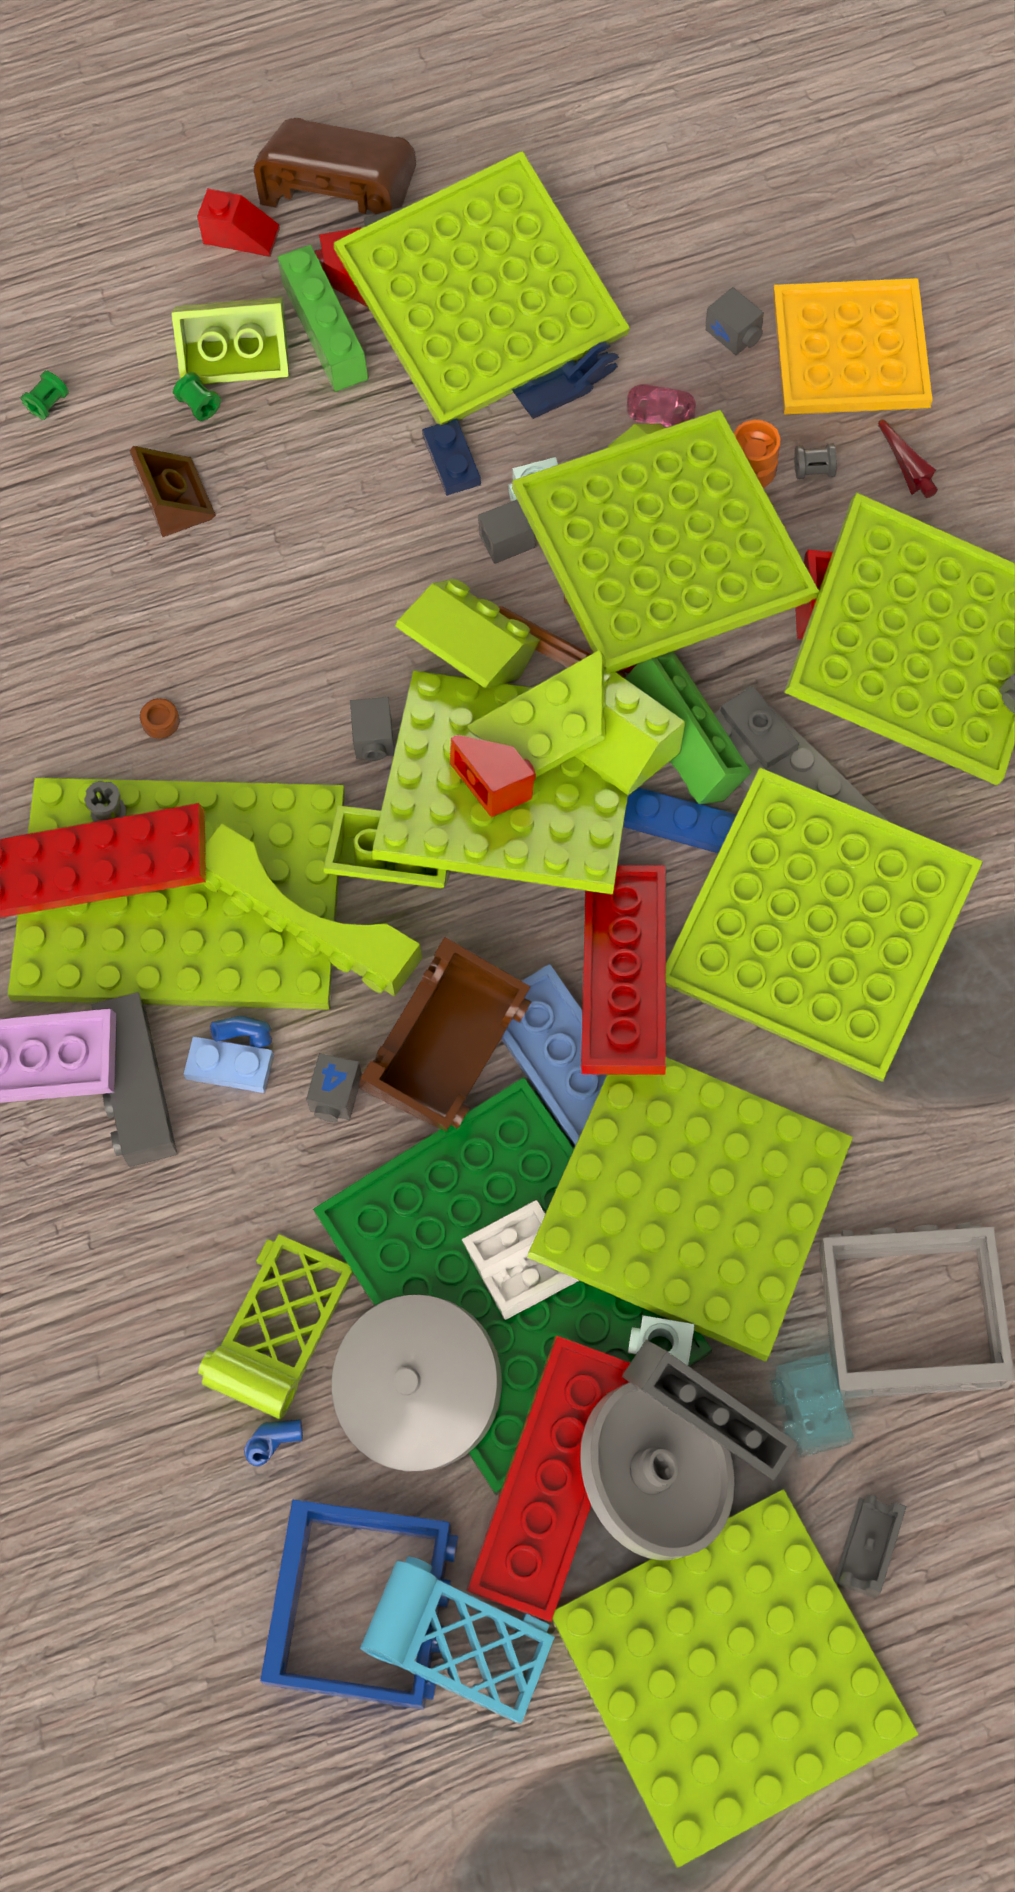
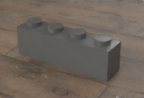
[91,992,178,1167]
[622,1340,798,1481]

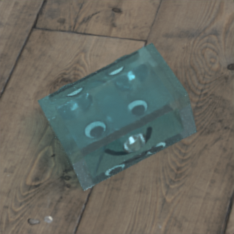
[770,1353,854,1458]

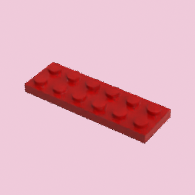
[0,803,206,918]
[581,865,666,1075]
[466,1336,630,1622]

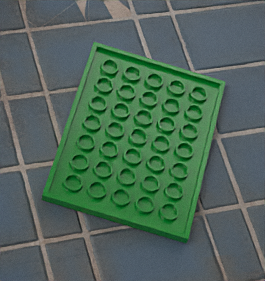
[313,1077,712,1496]

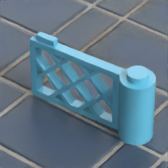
[360,1556,554,1723]

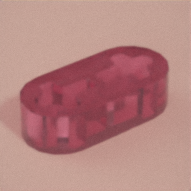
[627,384,696,427]

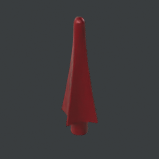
[878,420,938,498]

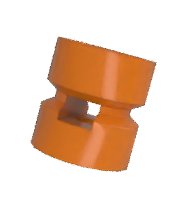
[734,419,781,488]

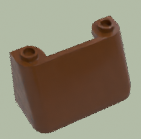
[253,118,416,215]
[359,937,532,1132]

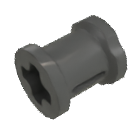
[794,443,837,479]
[84,781,126,822]

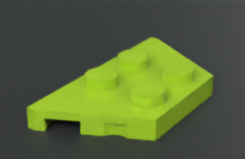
[467,650,606,778]

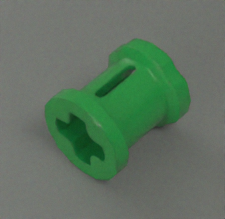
[20,370,69,420]
[173,372,221,421]

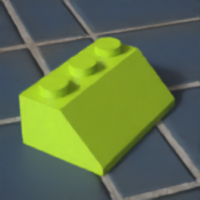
[171,297,289,384]
[395,579,540,689]
[575,667,685,796]
[323,805,451,889]

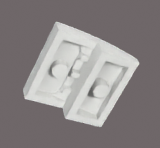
[462,1200,580,1320]

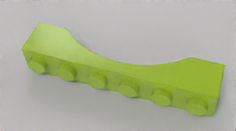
[202,823,422,997]

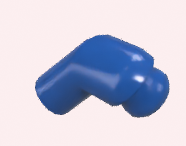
[210,1016,272,1048]
[244,1419,303,1466]

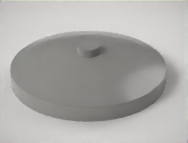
[332,1295,502,1471]
[581,1383,735,1560]

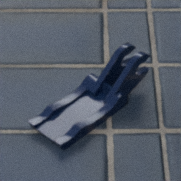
[512,342,620,419]

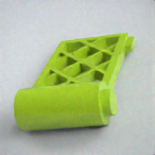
[198,1234,353,1420]

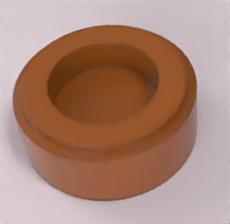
[140,698,180,739]

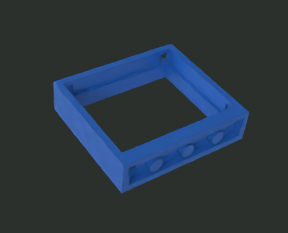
[260,1499,458,1709]

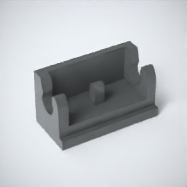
[834,1495,907,1599]

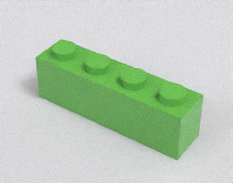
[277,244,368,392]
[625,651,751,804]

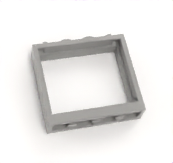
[819,1222,1015,1399]

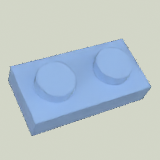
[184,1036,274,1093]

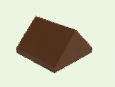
[130,446,216,538]

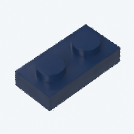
[422,418,481,496]

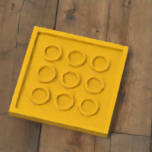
[773,278,932,415]

